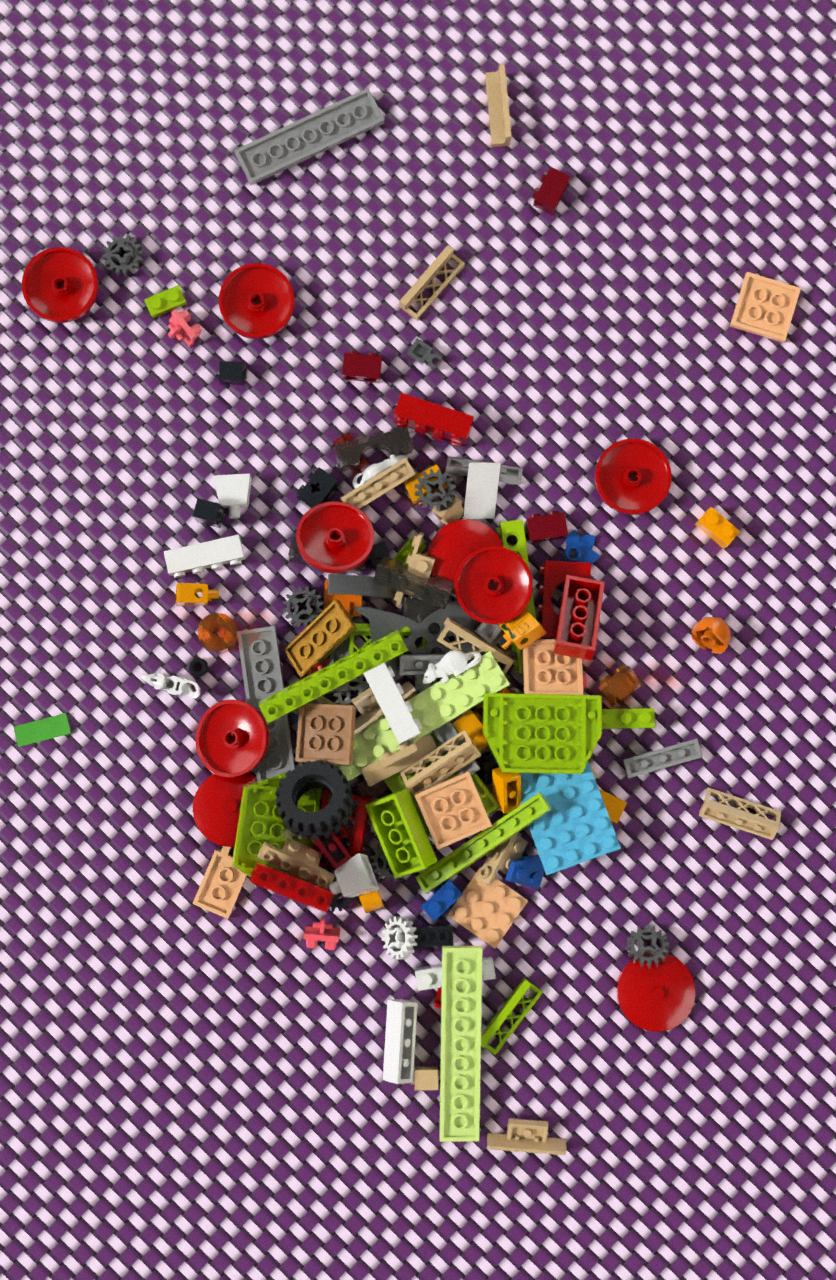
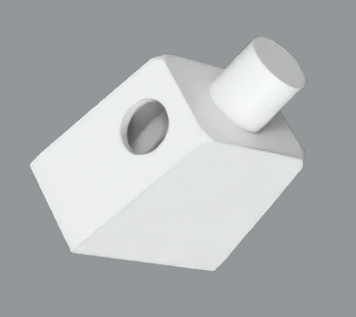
[213,473,252,519]
[329,853,380,898]

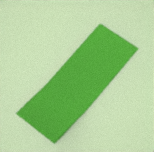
[13,713,71,747]

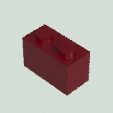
[532,167,571,216]
[342,351,382,383]
[525,510,568,543]
[311,832,352,870]

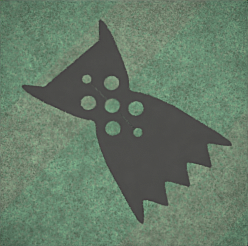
[355,600,512,691]

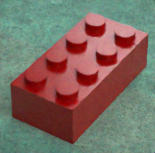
[394,393,474,447]
[553,575,605,661]

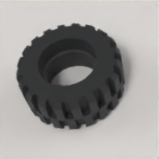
[275,760,354,840]

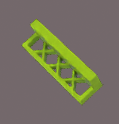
[481,978,543,1055]

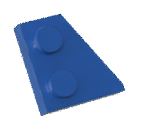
[505,854,545,889]

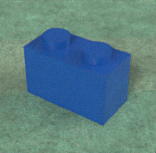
[421,879,463,921]

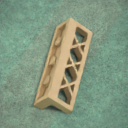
[485,64,512,147]
[399,245,465,321]
[341,458,416,509]
[437,617,514,675]
[400,730,481,795]
[699,787,781,840]

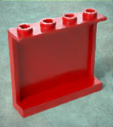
[249,861,334,913]

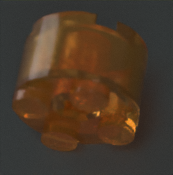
[198,613,239,653]
[598,664,643,707]

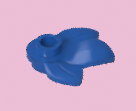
[563,530,599,563]

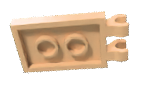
[193,846,247,919]

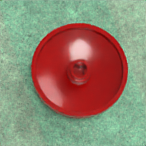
[22,247,99,323]
[219,263,295,339]
[594,438,672,515]
[296,501,374,574]
[428,519,503,595]
[454,546,533,624]
[195,700,269,777]
[193,773,258,847]
[616,954,695,1032]

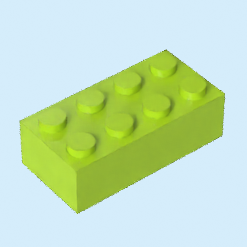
[365,788,437,878]

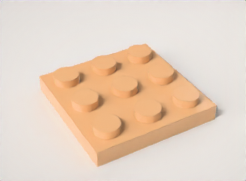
[730,272,801,343]
[523,639,583,695]
[414,771,492,850]
[447,867,528,949]

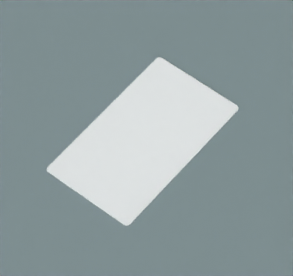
[463,463,501,519]

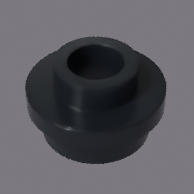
[189,658,209,677]

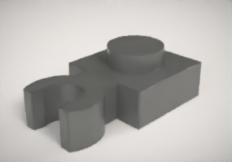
[407,338,442,370]

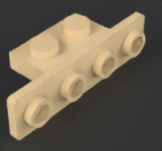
[394,532,435,608]
[351,681,416,735]
[361,734,437,786]
[476,812,528,886]
[257,838,335,889]
[487,1118,566,1155]

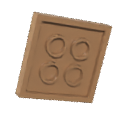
[295,703,356,765]

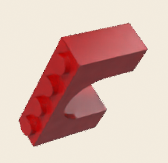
[538,561,591,639]

